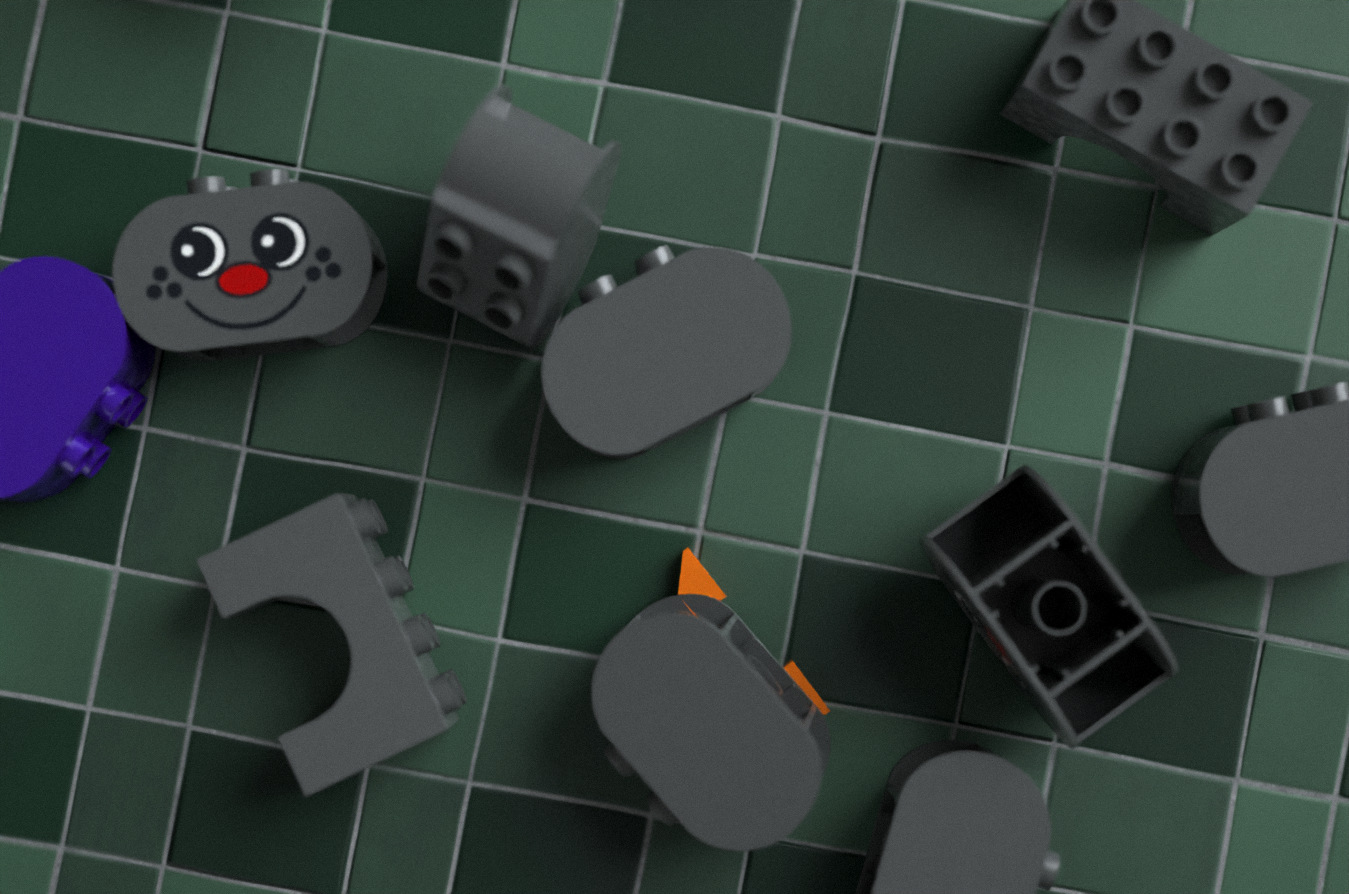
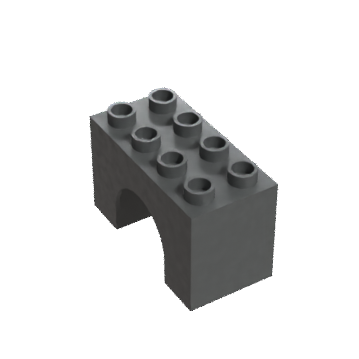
[1000,0,1314,236]
[196,493,468,797]

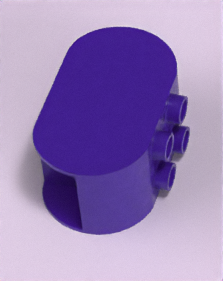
[0,256,155,502]

